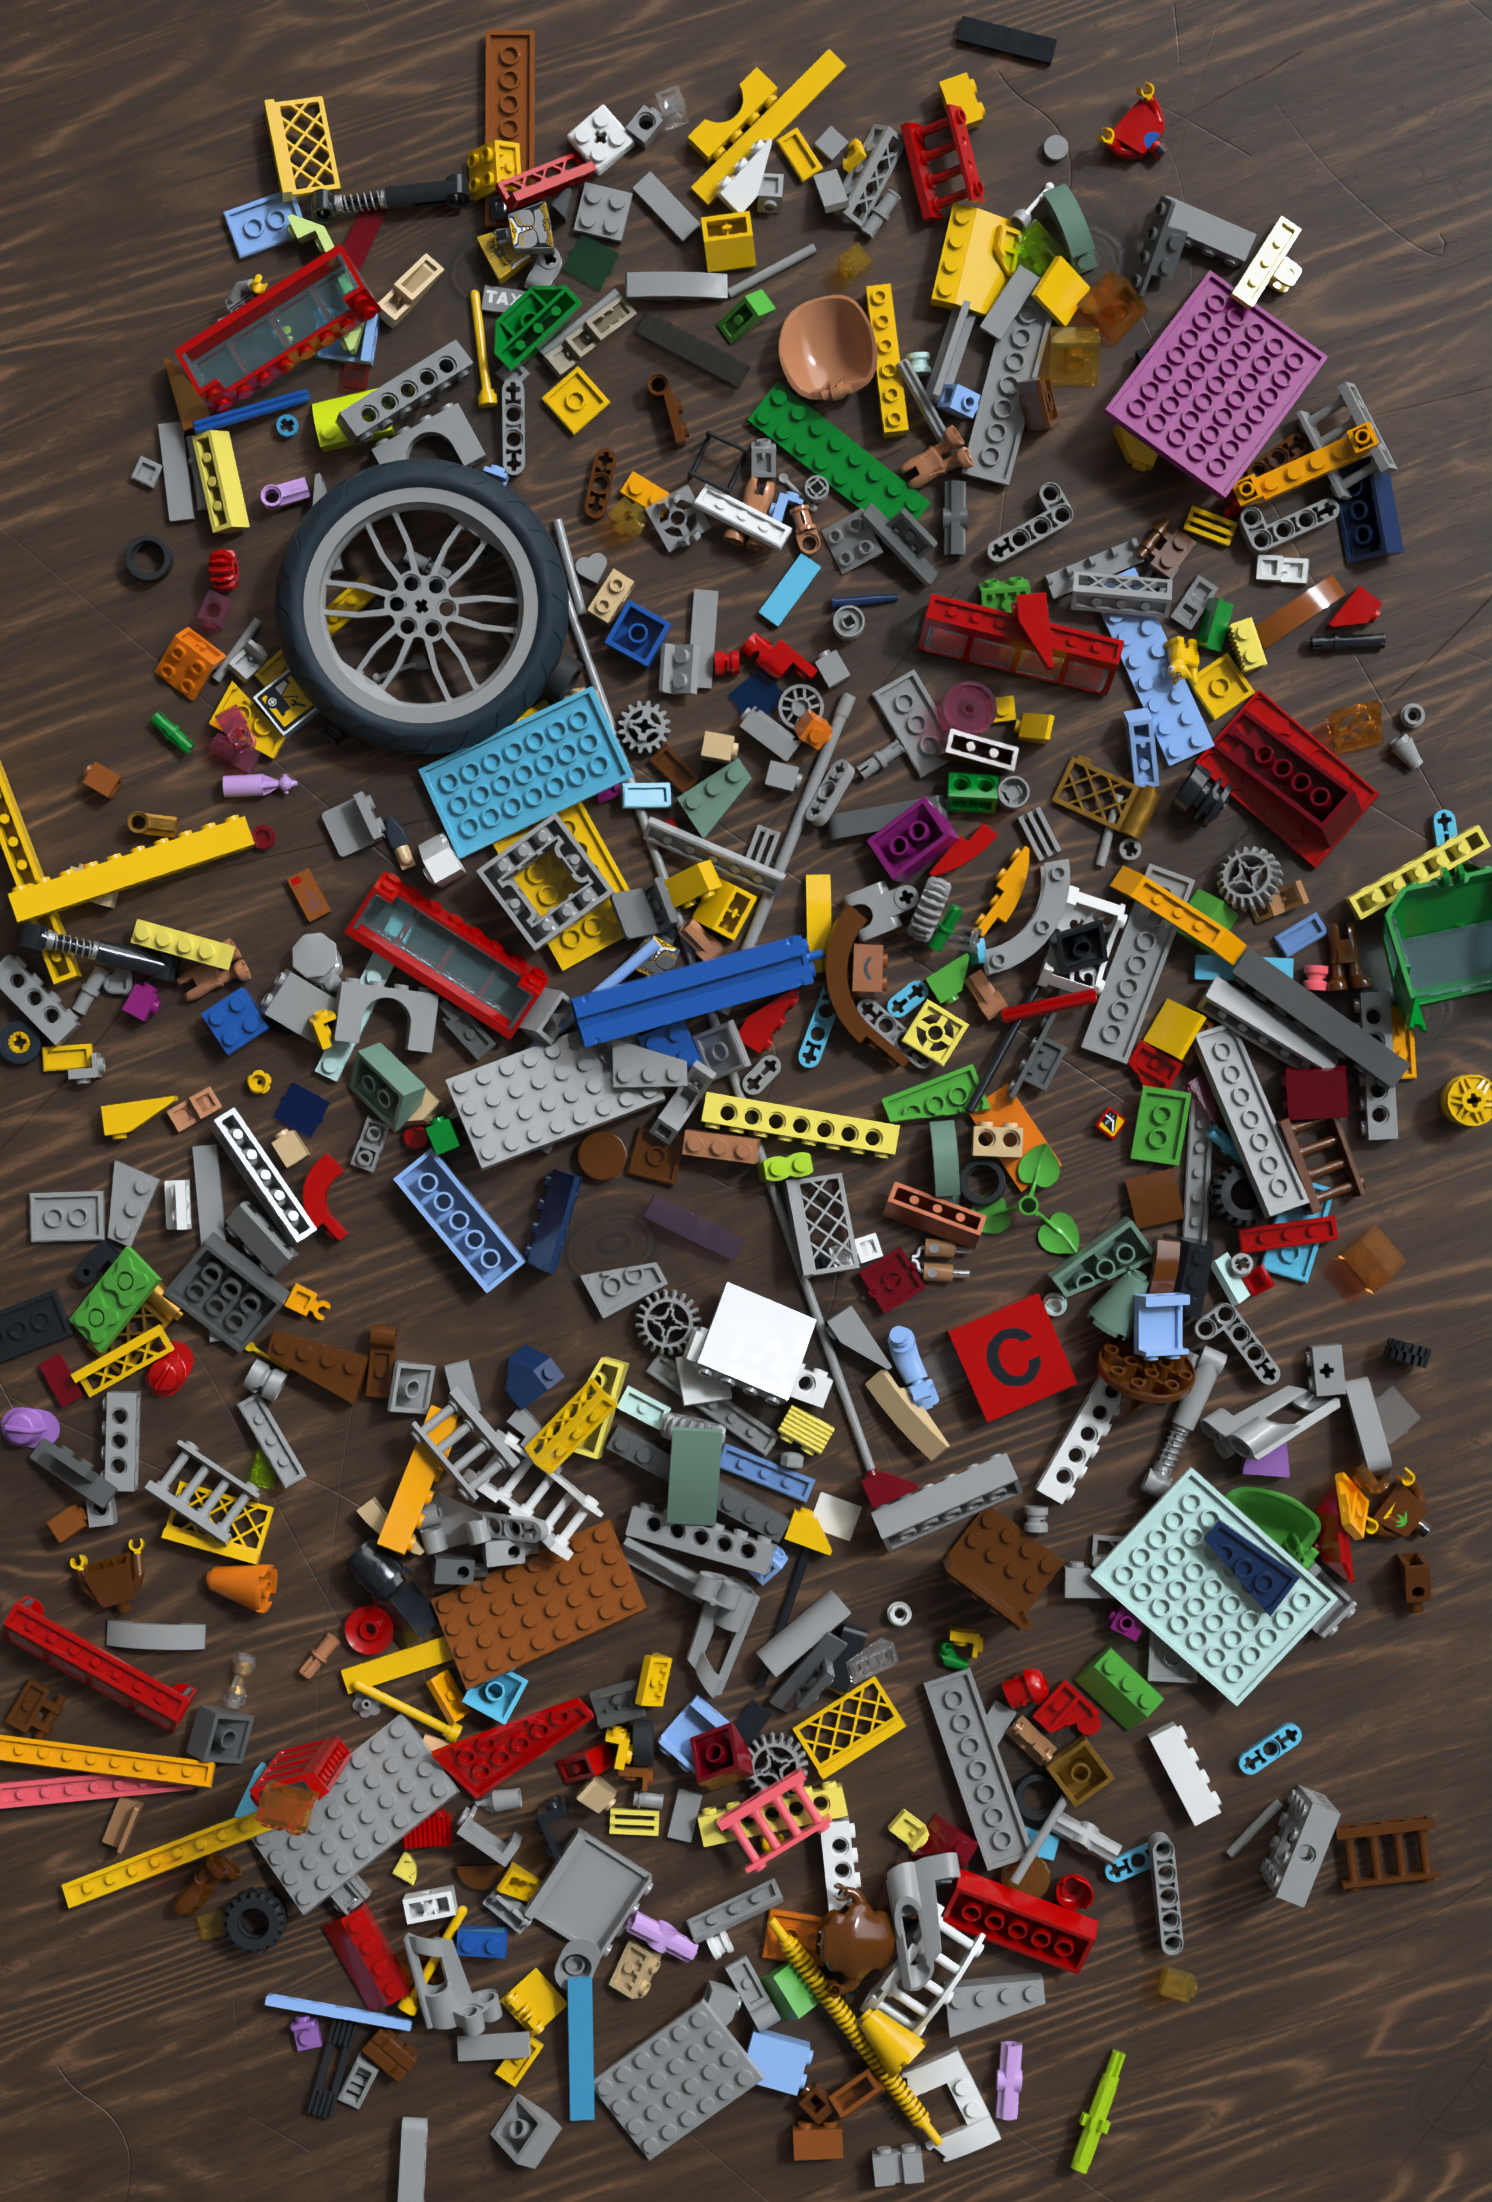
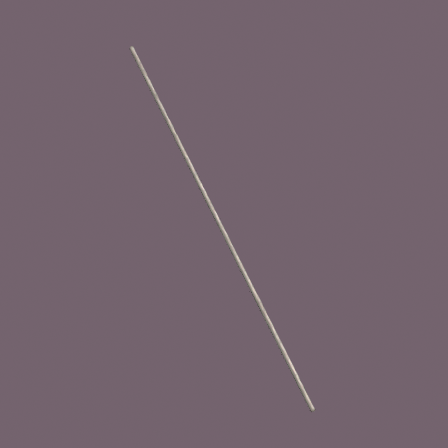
[568,590,875,1471]

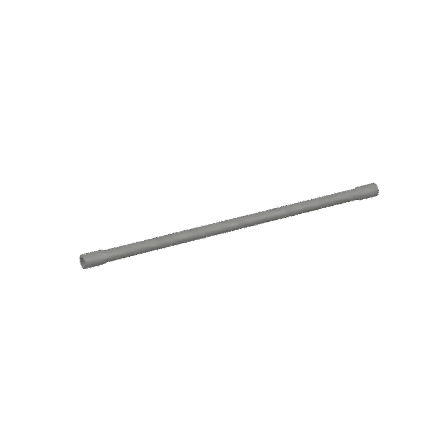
[716,692,856,1016]

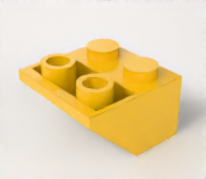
[701,211,756,273]
[692,878,757,942]

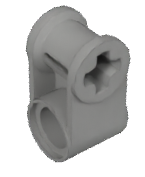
[524,249,562,289]

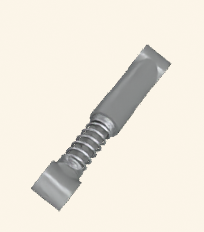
[1140,1345,1227,1499]

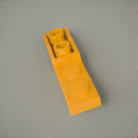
[974,846,1029,938]

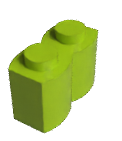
[757,1152,813,1183]

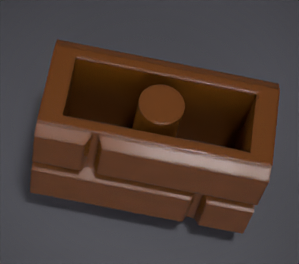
[361,2026,419,2083]

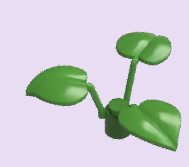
[971,1143,1079,1254]

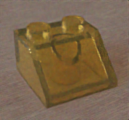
[1048,327,1101,385]

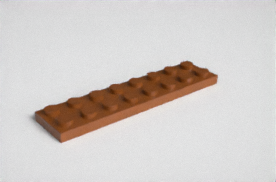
[485,30,535,228]

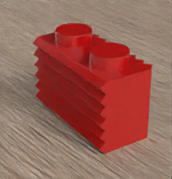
[402,1808,454,1849]

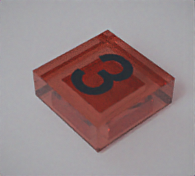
[342,362,371,391]

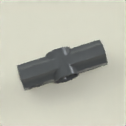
[942,480,968,557]

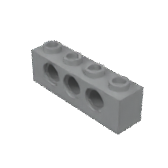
[0,954,81,1046]
[101,1390,141,1492]

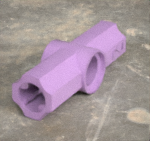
[625,1910,699,1963]
[996,2041,1022,2120]

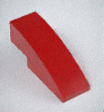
[928,823,998,877]

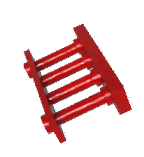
[900,104,985,222]

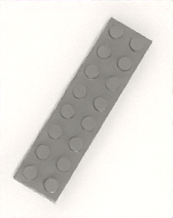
[961,290,1052,487]
[1080,863,1195,1064]
[1192,1025,1310,1219]
[923,1667,1031,1871]

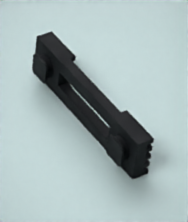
[307,2018,358,2119]

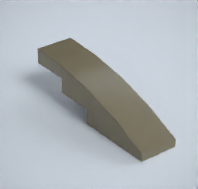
[543,295,637,378]

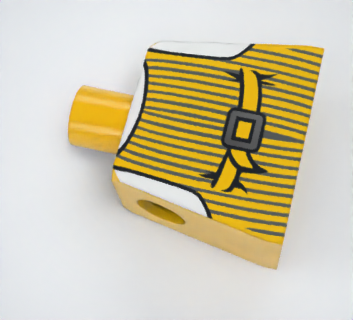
[477,227,532,285]

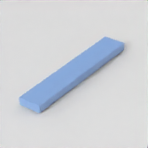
[265,1993,413,2031]

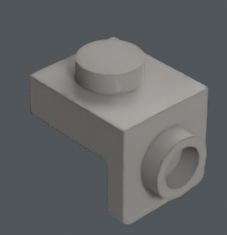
[227,639,268,683]
[68,1053,106,1084]

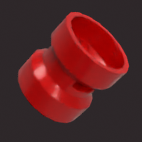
[714,650,740,676]

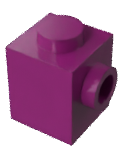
[122,982,162,1022]
[1107,1603,1145,1641]

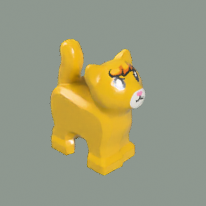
[1164,636,1200,686]

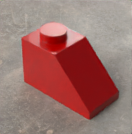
[1326,585,1383,630]
[556,1742,615,1784]

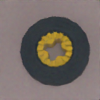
[0,1021,43,1064]

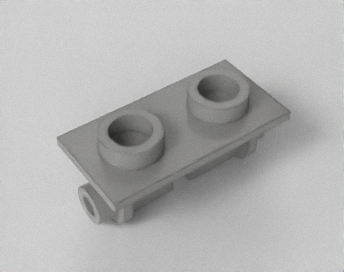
[482,1884,532,1934]

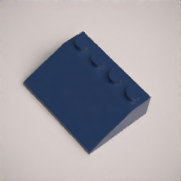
[525,1169,583,1274]

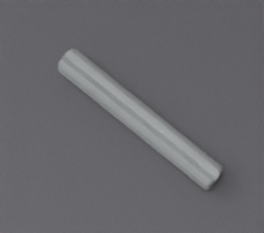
[896,359,946,443]

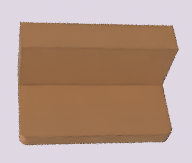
[102,1796,144,1854]

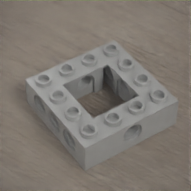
[476,812,615,952]
[1260,1784,1341,1908]

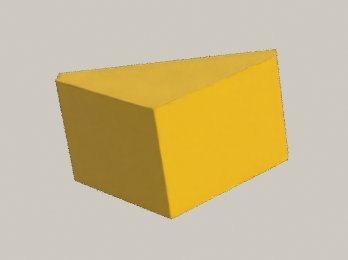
[496,1861,542,1902]

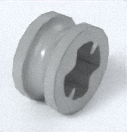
[1118,838,1141,861]
[1230,1253,1253,1277]

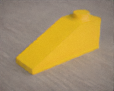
[101,1096,178,1140]

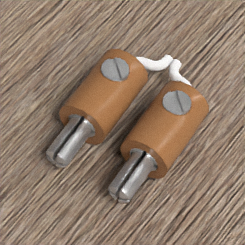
[912,1238,972,1283]

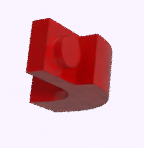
[303,1153,349,1241]

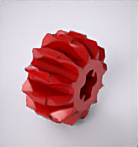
[208,549,240,591]

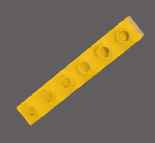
[865,283,909,438]

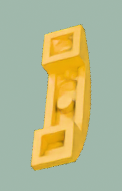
[806,874,831,973]

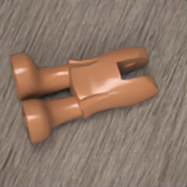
[899,425,974,489]
[723,477,775,551]
[176,938,252,1001]

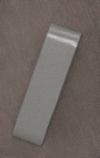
[986,482,1074,565]
[1237,498,1340,555]
[1192,1302,1280,1385]
[1344,1376,1392,1479]

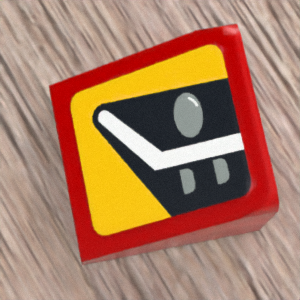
[1094,1106,1128,1140]

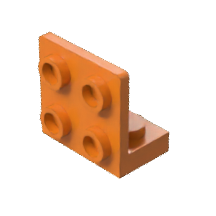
[155,627,227,701]

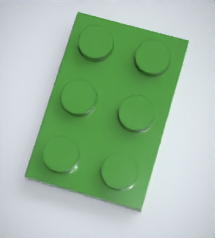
[1130,1085,1192,1166]

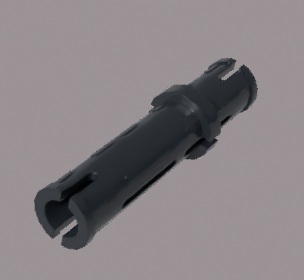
[1310,633,1386,653]

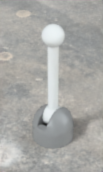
[1009,182,1054,231]
[372,650,430,683]

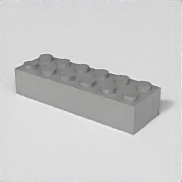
[871,1453,1023,1552]

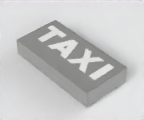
[481,285,526,314]

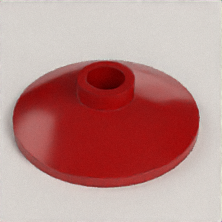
[345,1606,394,1655]

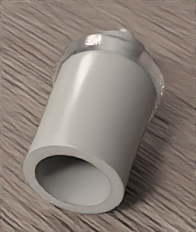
[475,1788,522,1814]

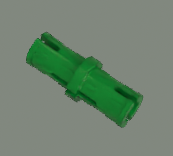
[149,711,196,756]

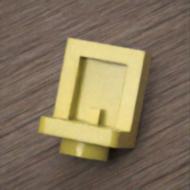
[888,1808,929,1852]

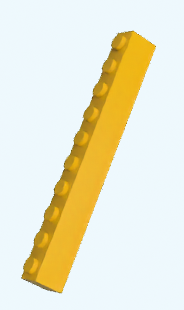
[0,760,82,985]
[8,815,254,925]

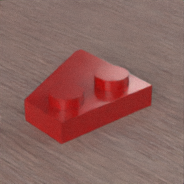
[1128,1040,1183,1089]
[1032,1680,1100,1733]

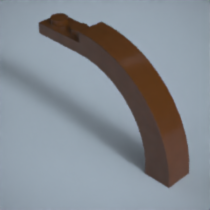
[822,904,910,1067]

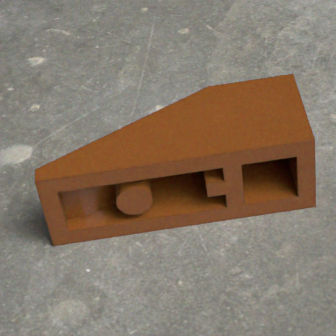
[164,359,216,435]

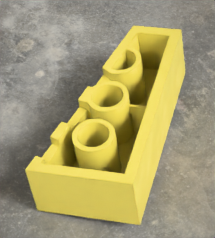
[559,1356,629,1459]

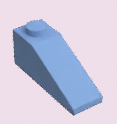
[1123,708,1159,788]

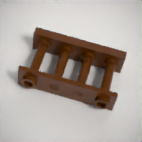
[1276,1118,1366,1215]
[1333,1814,1441,1892]

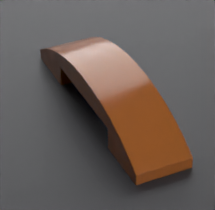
[1255,574,1346,650]

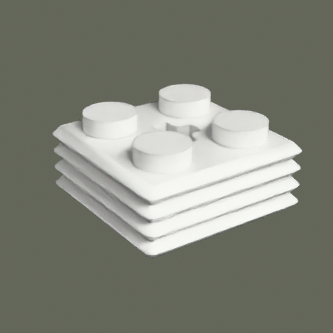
[567,105,635,175]

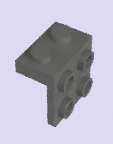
[610,877,679,940]

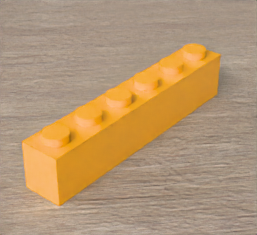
[377,1405,461,1556]

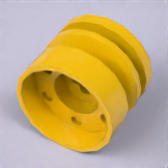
[1440,1075,1492,1126]

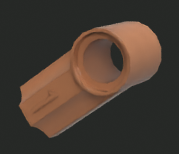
[677,917,727,960]
[964,969,1009,1021]

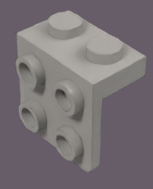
[322,791,386,857]

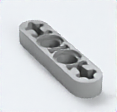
[502,378,525,476]
[857,999,933,1069]
[477,1511,549,1543]

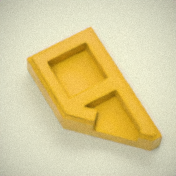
[993,225,1022,277]

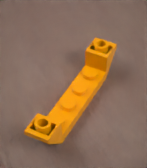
[1233,421,1379,507]
[1110,865,1247,966]

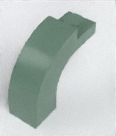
[1043,184,1098,274]
[930,1120,960,1206]

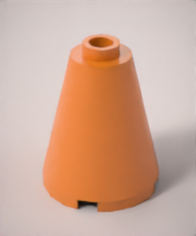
[206,1564,278,1614]

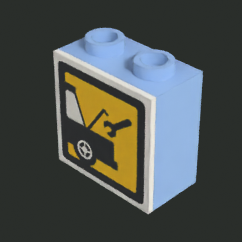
[253,669,320,738]

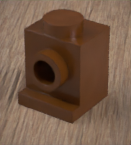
[798,2081,835,2125]

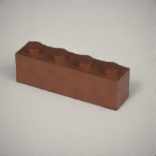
[883,1181,987,1250]

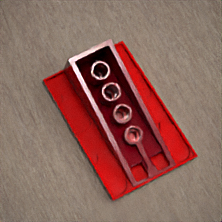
[1195,689,1380,869]

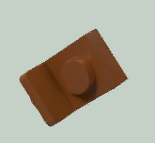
[618,1762,653,1792]

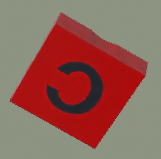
[947,1292,1078,1423]

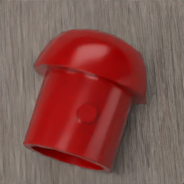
[1002,1668,1049,1710]

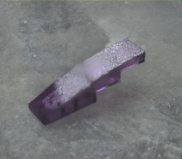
[643,1194,745,1261]

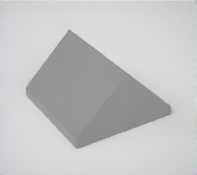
[387,1360,436,1414]

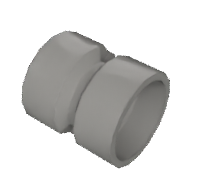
[832,605,865,642]
[997,776,1030,811]
[243,1359,288,1402]

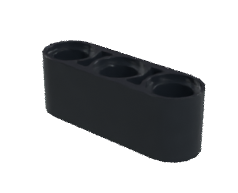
[825,1621,868,1696]

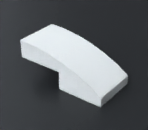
[1256,555,1309,585]
[826,1233,883,1267]

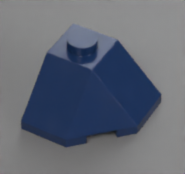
[505,1345,565,1412]

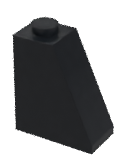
[372,561,445,611]

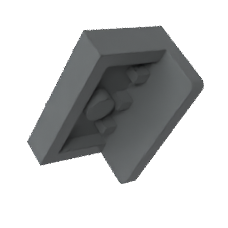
[589,1678,646,1729]

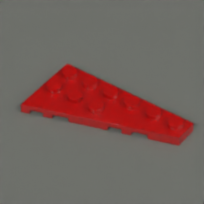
[431,1697,594,1799]

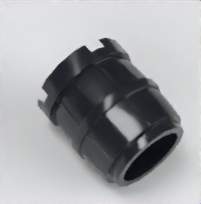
[344,1537,413,1607]

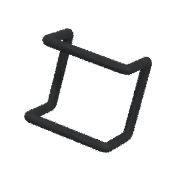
[687,431,748,495]

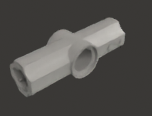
[1051,1812,1122,1866]

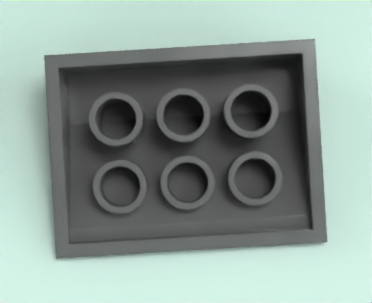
[163,1232,290,1353]

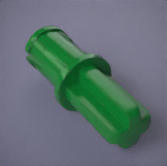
[927,904,963,952]

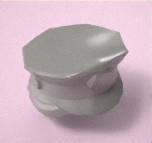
[292,933,343,993]

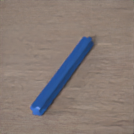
[192,389,310,434]

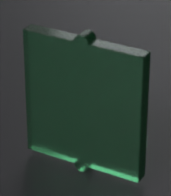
[563,234,620,290]

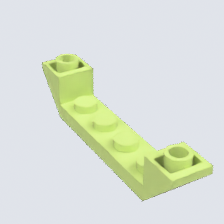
[287,214,367,355]

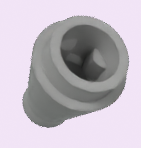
[1389,733,1423,770]

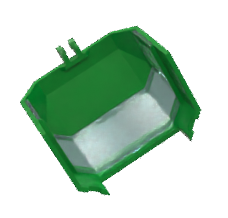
[1381,864,1492,1033]

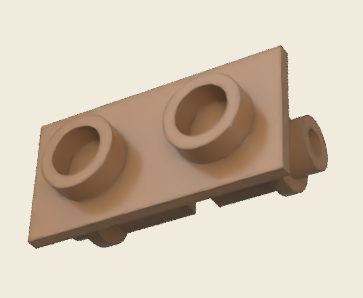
[1005,1715,1057,1766]

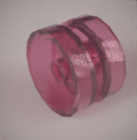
[936,681,997,736]

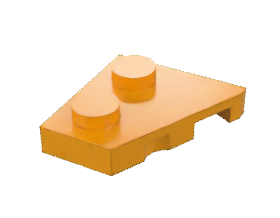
[1335,1472,1369,1541]

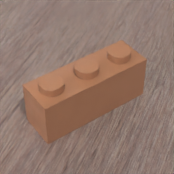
[682,1128,762,1164]

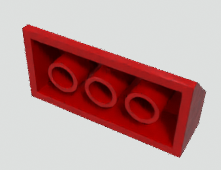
[322,1901,412,2011]

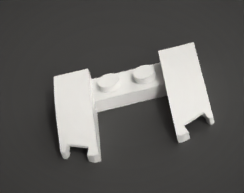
[902,2046,1001,2162]

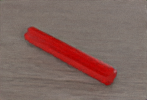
[1001,988,1097,1023]

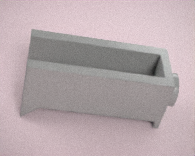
[740,706,803,762]

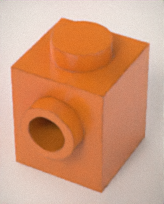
[794,709,833,750]

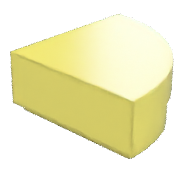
[392,1851,417,1885]

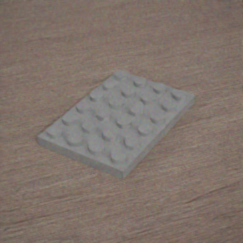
[594,1998,764,2161]

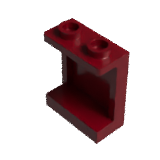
[1281,1063,1349,1120]

